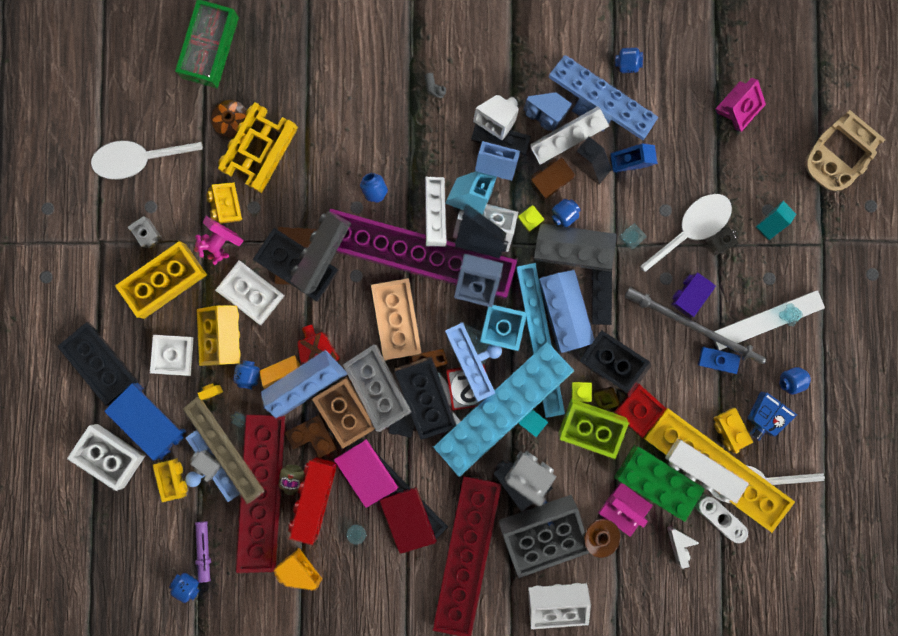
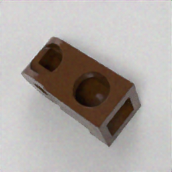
[409,349,448,367]

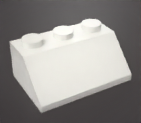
[453,204,518,252]
[528,583,591,629]

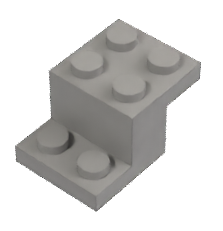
[504,451,556,506]

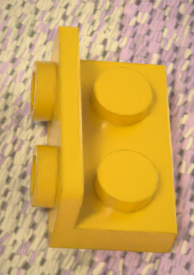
[206,183,242,224]
[714,408,753,453]

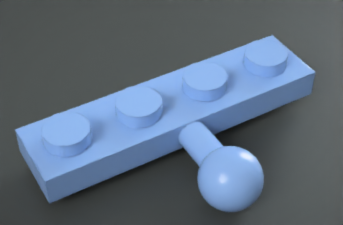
[444,323,502,402]
[185,430,240,502]

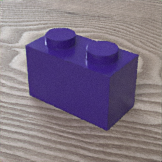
[671,272,716,318]

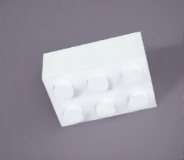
[67,424,146,491]

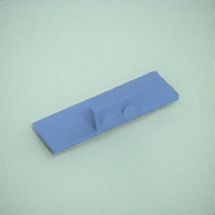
[548,55,658,140]

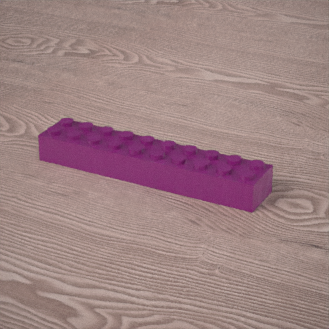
[329,209,517,299]

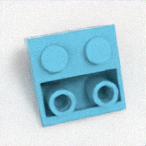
[445,171,497,215]

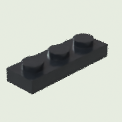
[471,123,531,156]
[591,269,612,325]

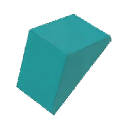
[756,201,796,241]

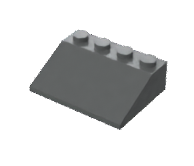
[498,495,589,578]

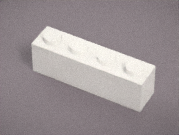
[530,106,609,164]
[665,438,749,503]

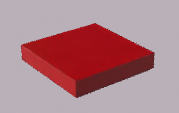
[613,384,666,438]

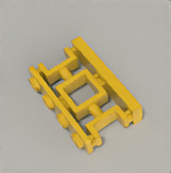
[218,102,298,193]

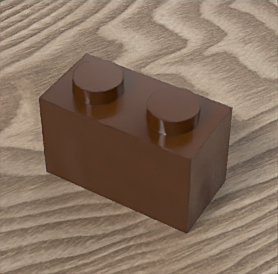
[530,157,576,201]

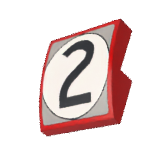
[446,364,486,410]

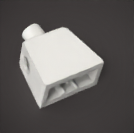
[473,95,519,140]

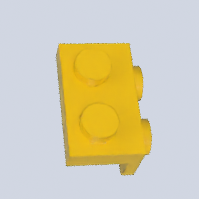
[153,458,188,502]

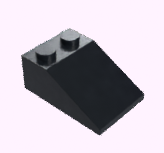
[580,330,651,397]

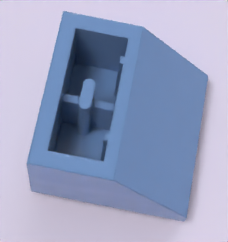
[523,92,571,131]
[475,141,520,181]

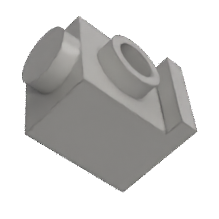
[128,216,162,248]
[190,450,222,481]

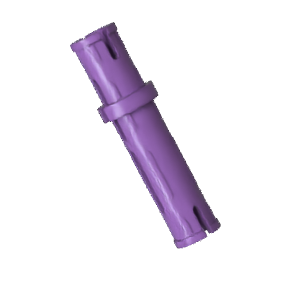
[195,521,211,582]

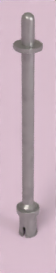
[624,287,766,364]

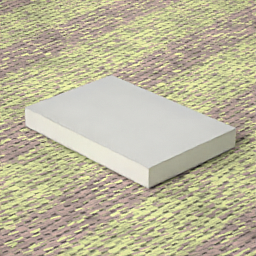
[216,260,285,325]

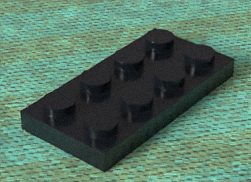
[253,228,339,302]
[57,322,138,406]
[395,356,457,440]

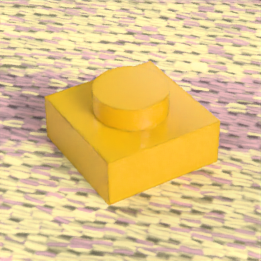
[198,383,223,400]

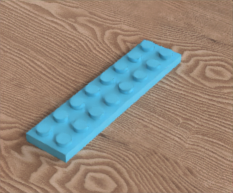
[434,342,574,476]

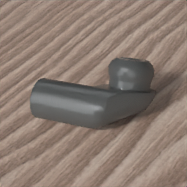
[424,73,446,98]

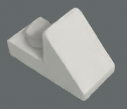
[667,526,699,569]

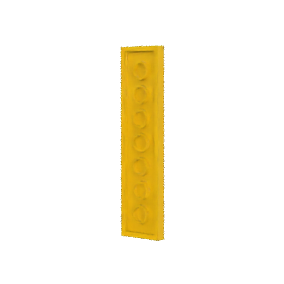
[644,408,795,533]

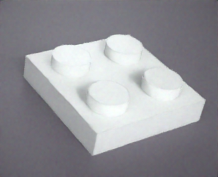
[150,335,193,376]

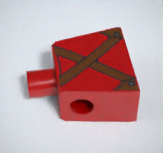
[297,325,340,365]

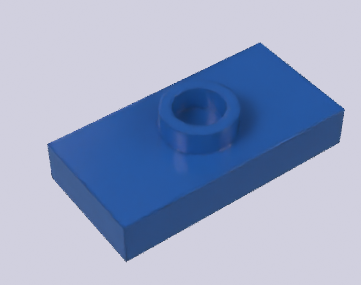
[698,347,741,374]

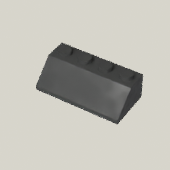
[291,212,351,294]
[534,223,617,272]

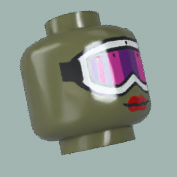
[279,465,305,495]

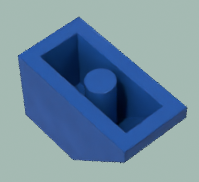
[610,143,658,172]

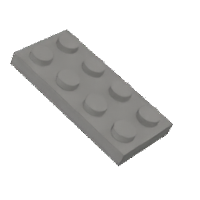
[343,345,411,432]

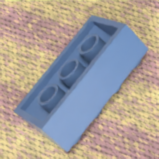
[539,270,595,353]
[261,350,347,418]

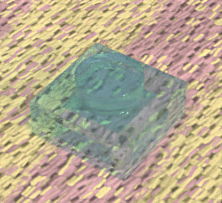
[619,223,647,250]

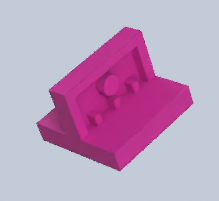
[716,78,766,132]
[598,482,653,537]

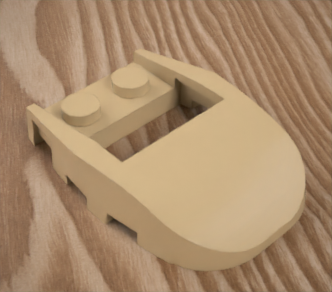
[805,110,885,191]

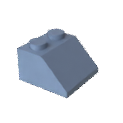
[454,254,503,307]

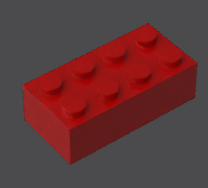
[288,457,337,545]

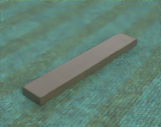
[183,397,264,504]

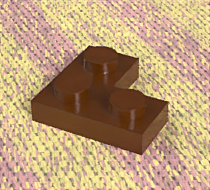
[285,415,337,458]

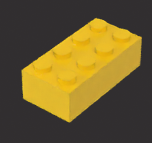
[115,241,207,319]

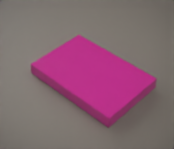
[334,439,398,508]

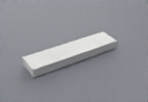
[425,177,446,246]

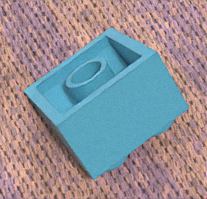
[480,305,527,351]

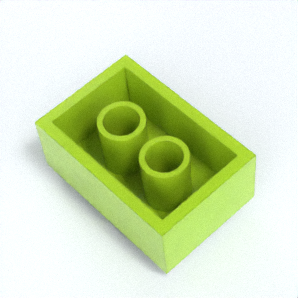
[558,398,629,459]

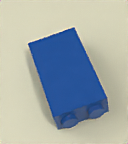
[104,383,186,461]

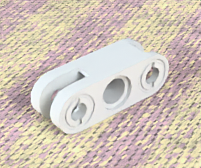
[695,494,748,543]

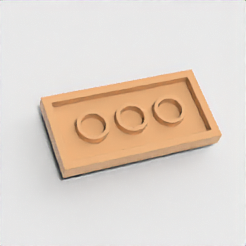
[371,278,422,360]

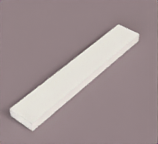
[713,290,825,350]

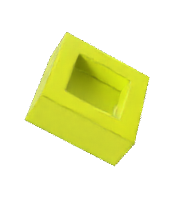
[517,205,545,232]
[572,382,592,402]

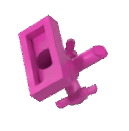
[194,216,244,265]

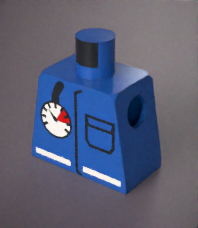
[748,392,797,441]

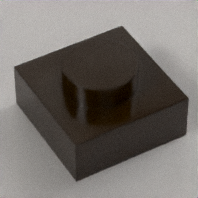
[593,386,619,410]

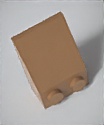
[312,376,375,449]

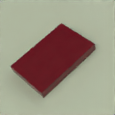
[380,487,436,554]

